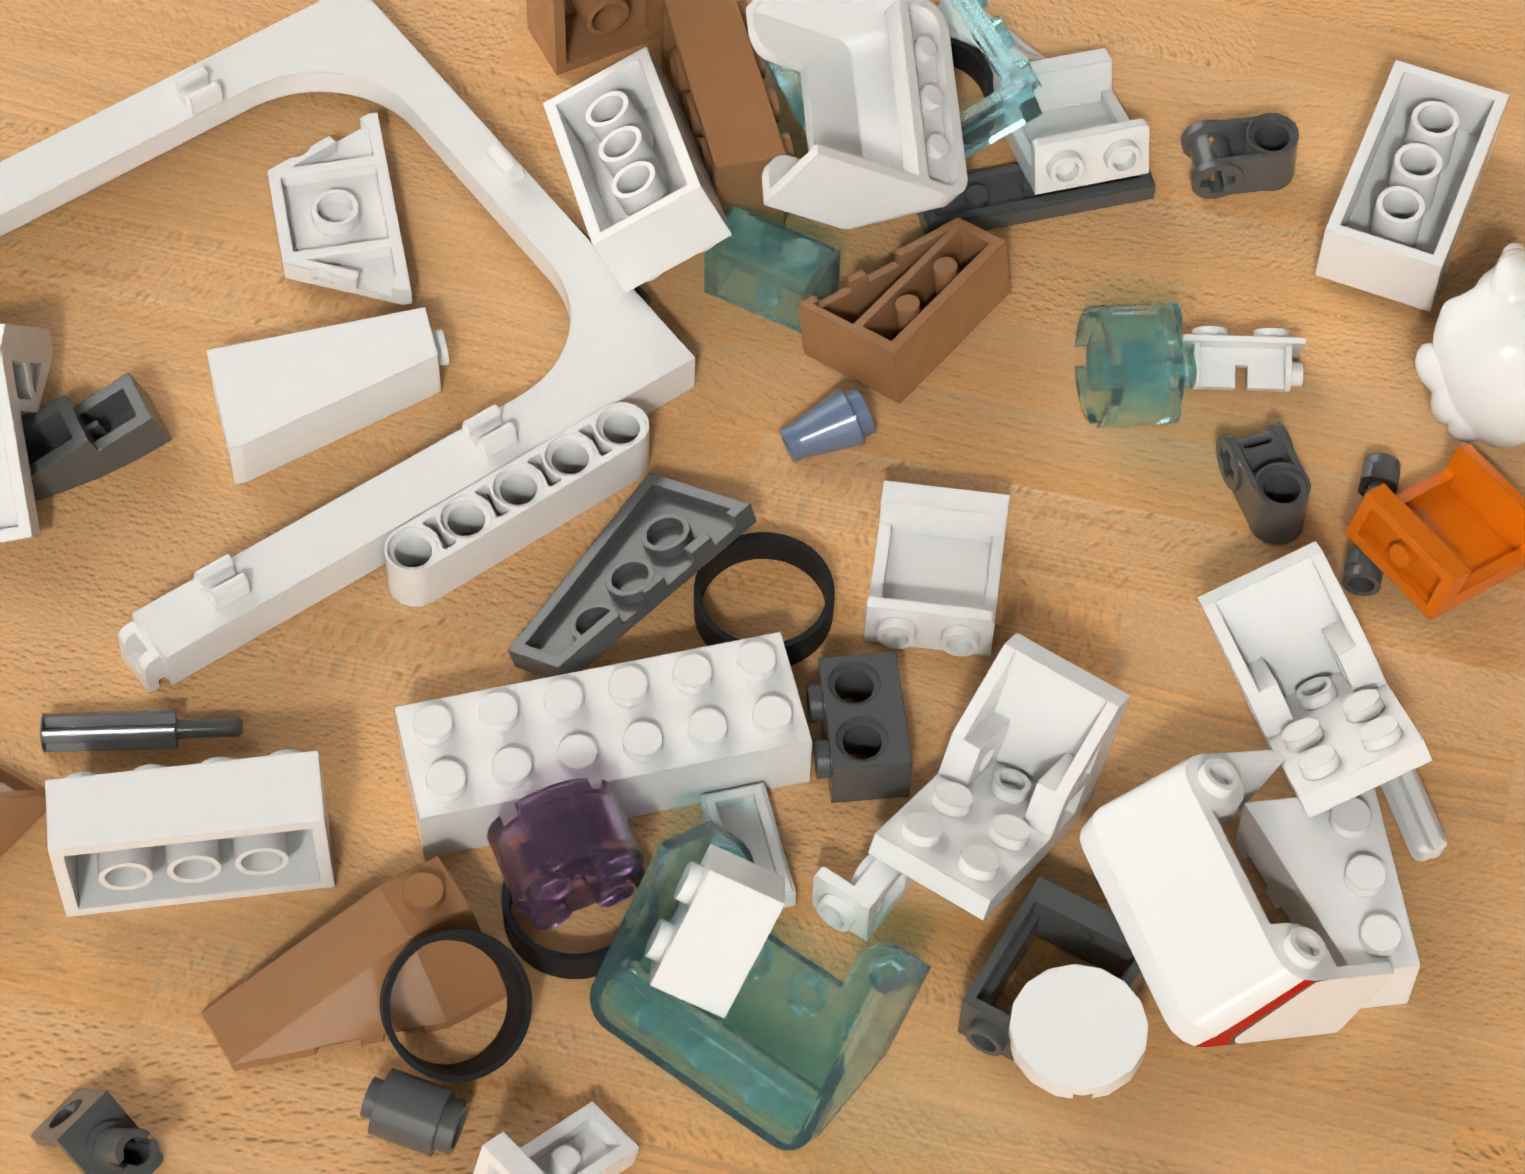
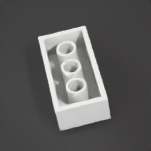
[543,47,732,293]
[1315,60,1509,312]
[45,749,335,917]

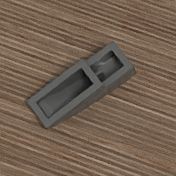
[22,373,172,501]

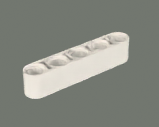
[384,402,650,607]

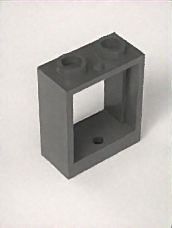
[958,876,1145,1061]

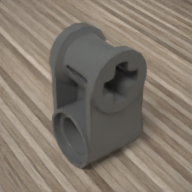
[1180,113,1299,199]
[1216,422,1311,545]

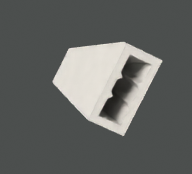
[206,307,449,484]

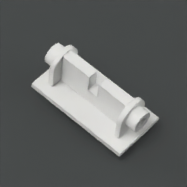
[1176,326,1306,393]

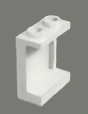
[993,48,1150,195]
[864,480,1010,657]

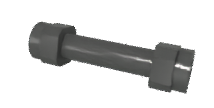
[1343,453,1401,596]

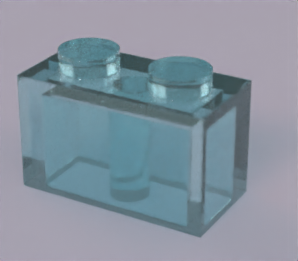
[704,205,841,333]

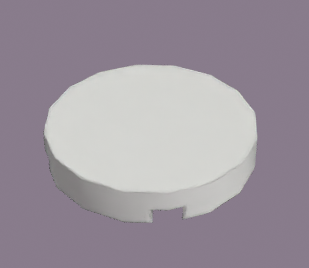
[1008,964,1149,1099]

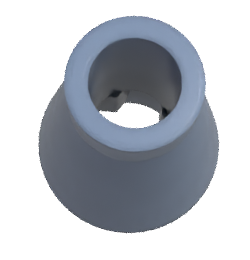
[779,388,876,463]

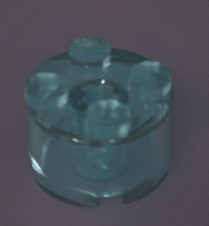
[1075,301,1197,428]

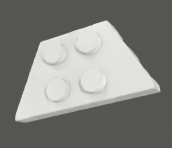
[267,112,413,305]

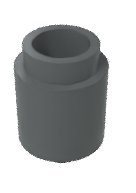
[360,1068,469,1156]

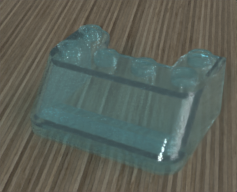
[590,820,931,1151]

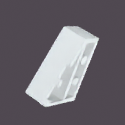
[1234,789,1421,1009]

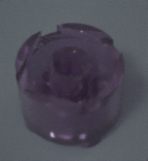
[487,778,644,930]

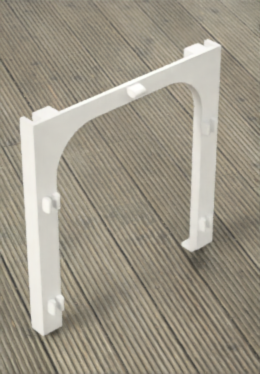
[0,0,695,693]

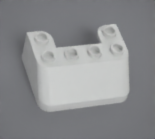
[746,0,968,229]

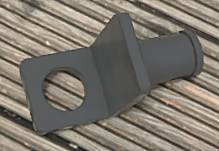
[31,1088,163,1174]

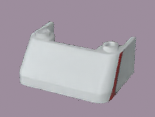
[1080,750,1395,1047]

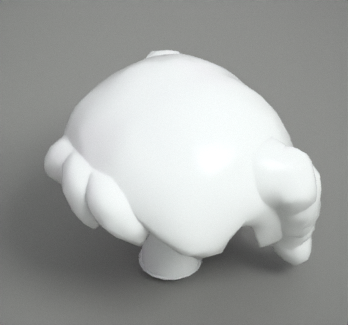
[1415,243,1525,448]

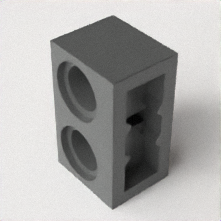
[806,652,913,803]

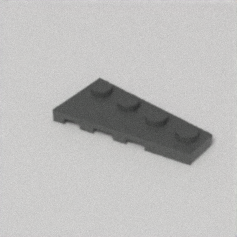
[508,473,757,677]

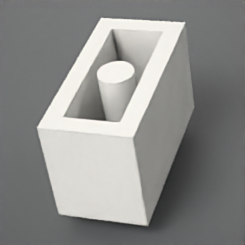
[644,844,785,1019]

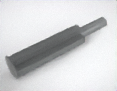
[39,710,243,752]

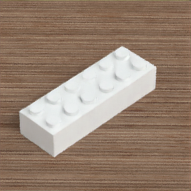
[395,632,812,859]

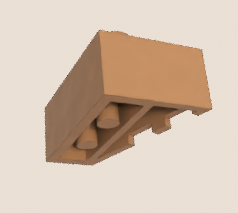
[797,217,1011,404]

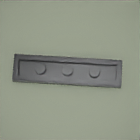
[917,164,1156,235]

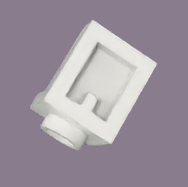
[812,854,912,941]

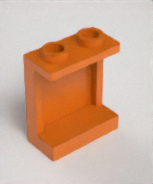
[1345,443,1525,620]

